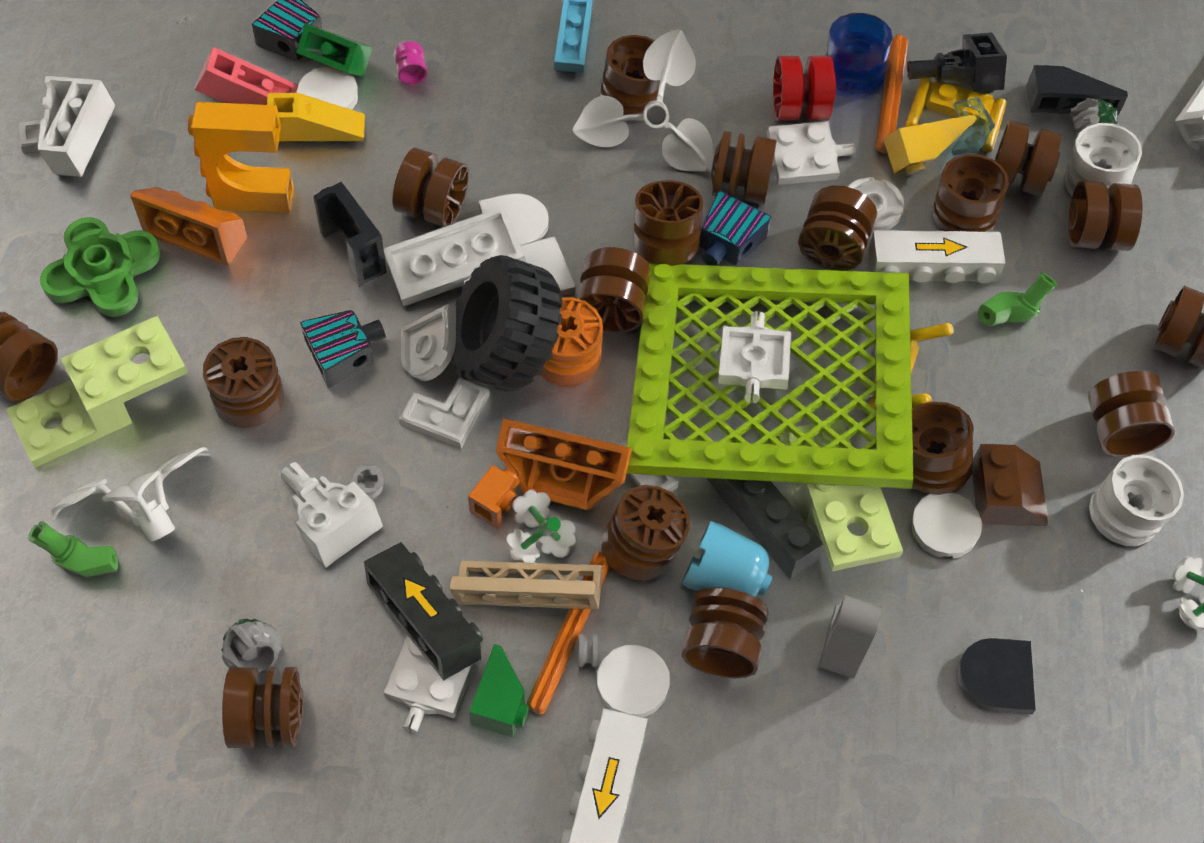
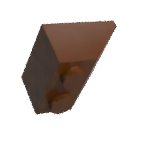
[972,444,1048,526]

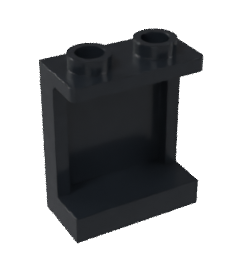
[313,181,387,287]

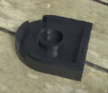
[957,638,1036,714]

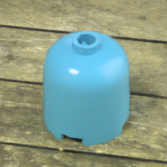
[682,521,773,597]

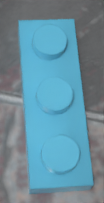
[554,0,593,73]

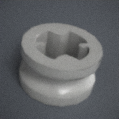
[352,465,384,499]
[578,634,597,667]

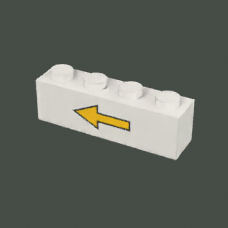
[868,230,1006,283]
[561,708,648,843]

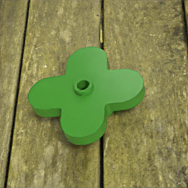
[40,217,161,317]

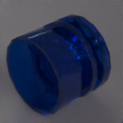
[826,13,893,94]

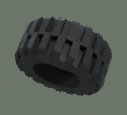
[452,255,563,392]

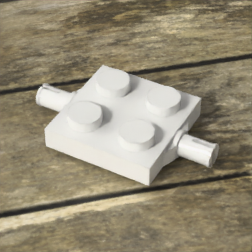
[767,121,855,185]
[718,311,791,404]
[384,635,477,734]

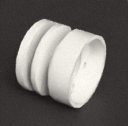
[1064,123,1142,196]
[1089,455,1184,546]

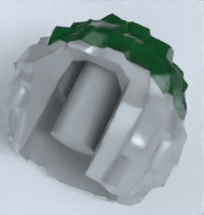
[1071,98,1119,139]
[221,618,282,674]

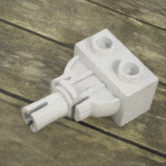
[281,462,383,568]

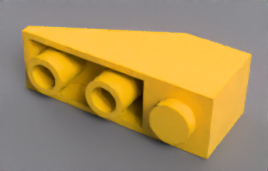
[267,93,365,141]

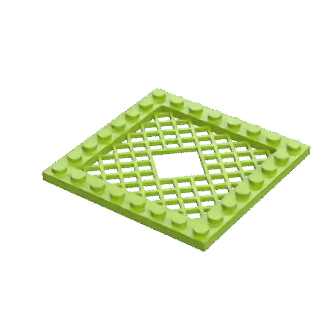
[626,263,913,489]

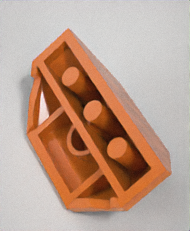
[495,418,632,510]

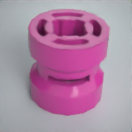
[394,41,428,85]

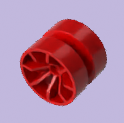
[773,56,836,121]

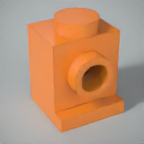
[468,465,520,529]

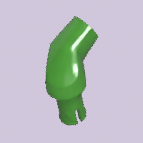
[978,272,1057,326]
[28,521,118,577]

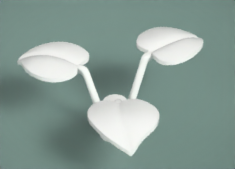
[573,29,714,172]
[51,447,210,542]

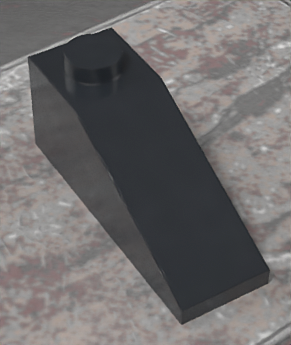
[1026,65,1128,116]

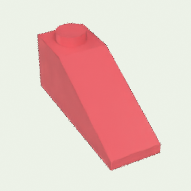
[195,47,298,105]

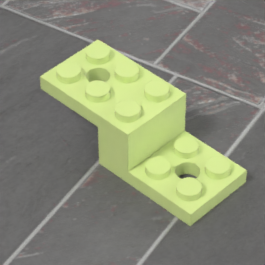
[6,315,188,468]
[776,419,903,571]

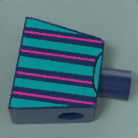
[700,190,772,266]

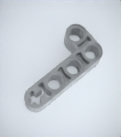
[818,595,883,679]

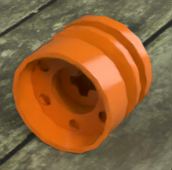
[540,297,603,386]

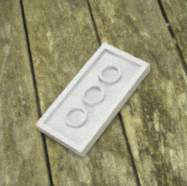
[384,206,526,306]

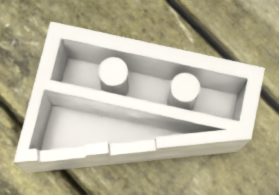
[38,76,115,177]

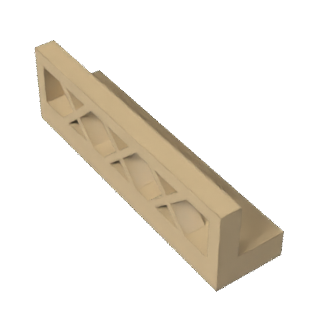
[450,561,603,609]

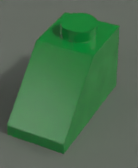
[296,24,373,76]
[469,644,529,738]

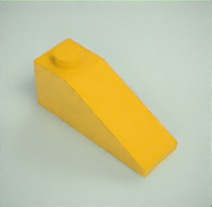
[883,114,977,175]

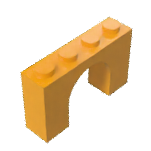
[188,102,294,213]

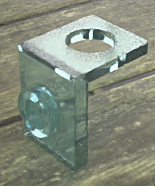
[951,97,995,156]

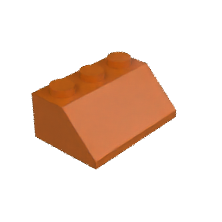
[130,187,247,266]

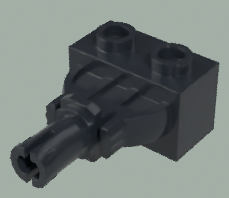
[907,32,1007,94]

